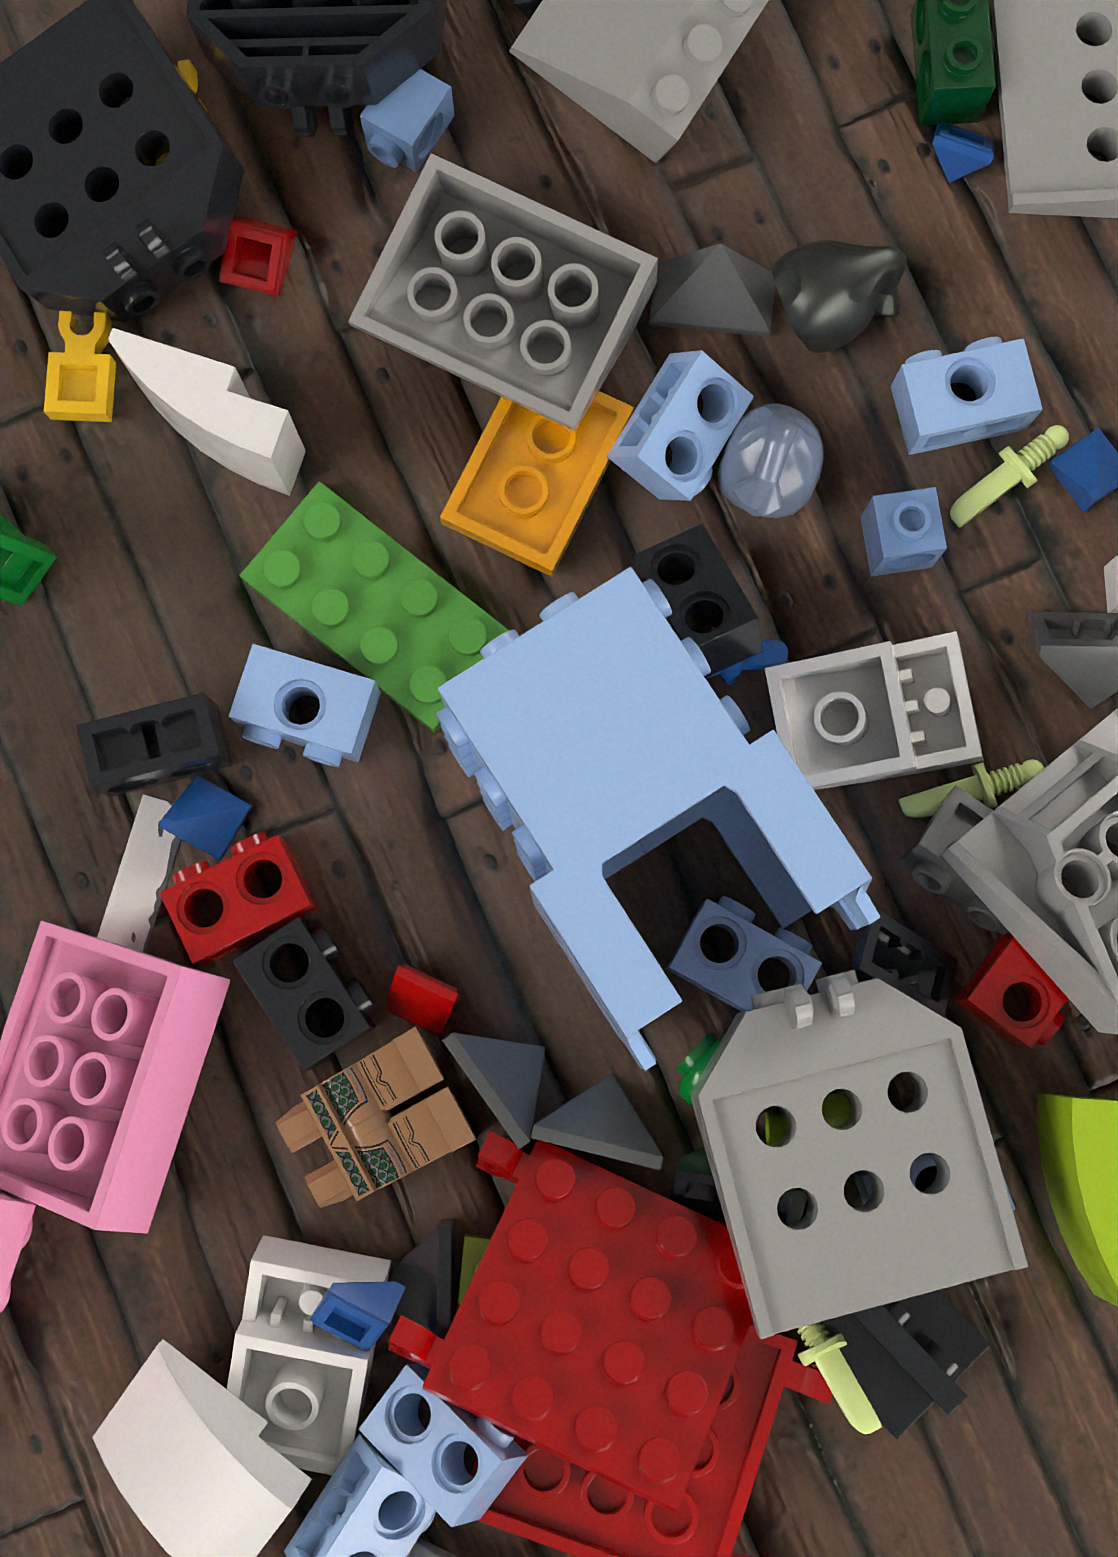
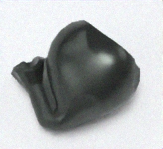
[771,240,907,354]

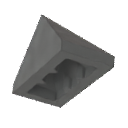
[649,243,775,337]
[1027,612,1118,709]
[442,1032,545,1149]
[531,1074,663,1170]

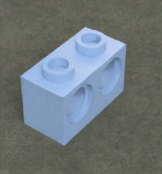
[606,350,754,501]
[666,896,822,1012]
[359,1364,528,1527]
[284,1433,436,1557]

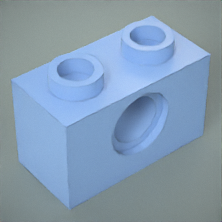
[891,337,1042,455]
[229,644,381,767]

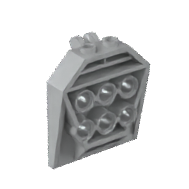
[990,0,1118,218]
[942,708,1118,1035]
[690,970,1028,1339]

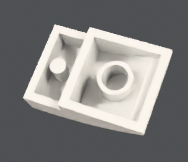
[108,328,306,496]
[765,631,984,790]
[227,1235,391,1475]
[92,1339,312,1557]

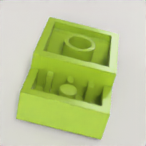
[1036,1093,1118,1307]

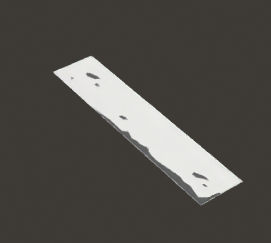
[97,794,181,952]

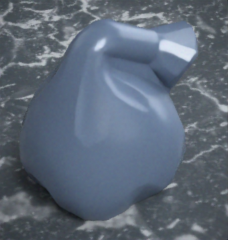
[717,403,823,519]

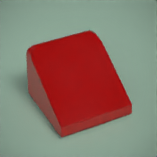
[219,217,297,296]
[386,964,462,1034]

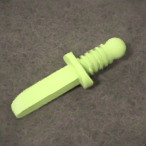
[950,425,1069,528]
[899,759,1045,818]
[796,1321,882,1434]

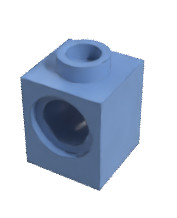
[360,69,455,173]
[860,487,947,577]

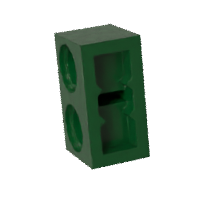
[910,0,996,125]

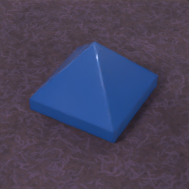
[932,122,995,183]

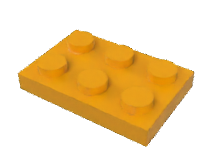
[440,391,634,577]

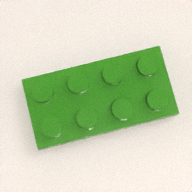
[239,481,509,734]

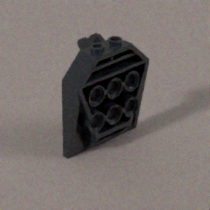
[0,0,244,322]
[186,0,447,137]

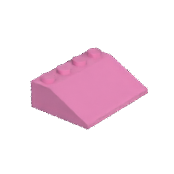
[0,921,231,1234]

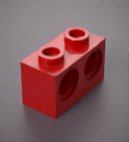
[159,832,319,966]
[954,932,1068,1049]

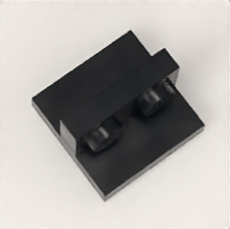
[800,1290,991,1439]

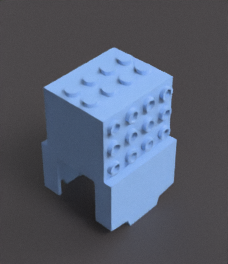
[435,567,880,1071]

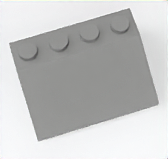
[509,0,769,163]
[348,153,658,431]

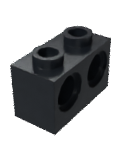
[634,524,763,678]
[76,692,233,797]
[232,917,377,1071]

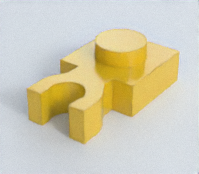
[44,311,116,422]

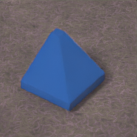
[1047,428,1118,513]
[158,775,253,861]
[310,1281,406,1351]

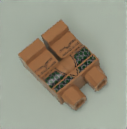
[276,1026,477,1208]

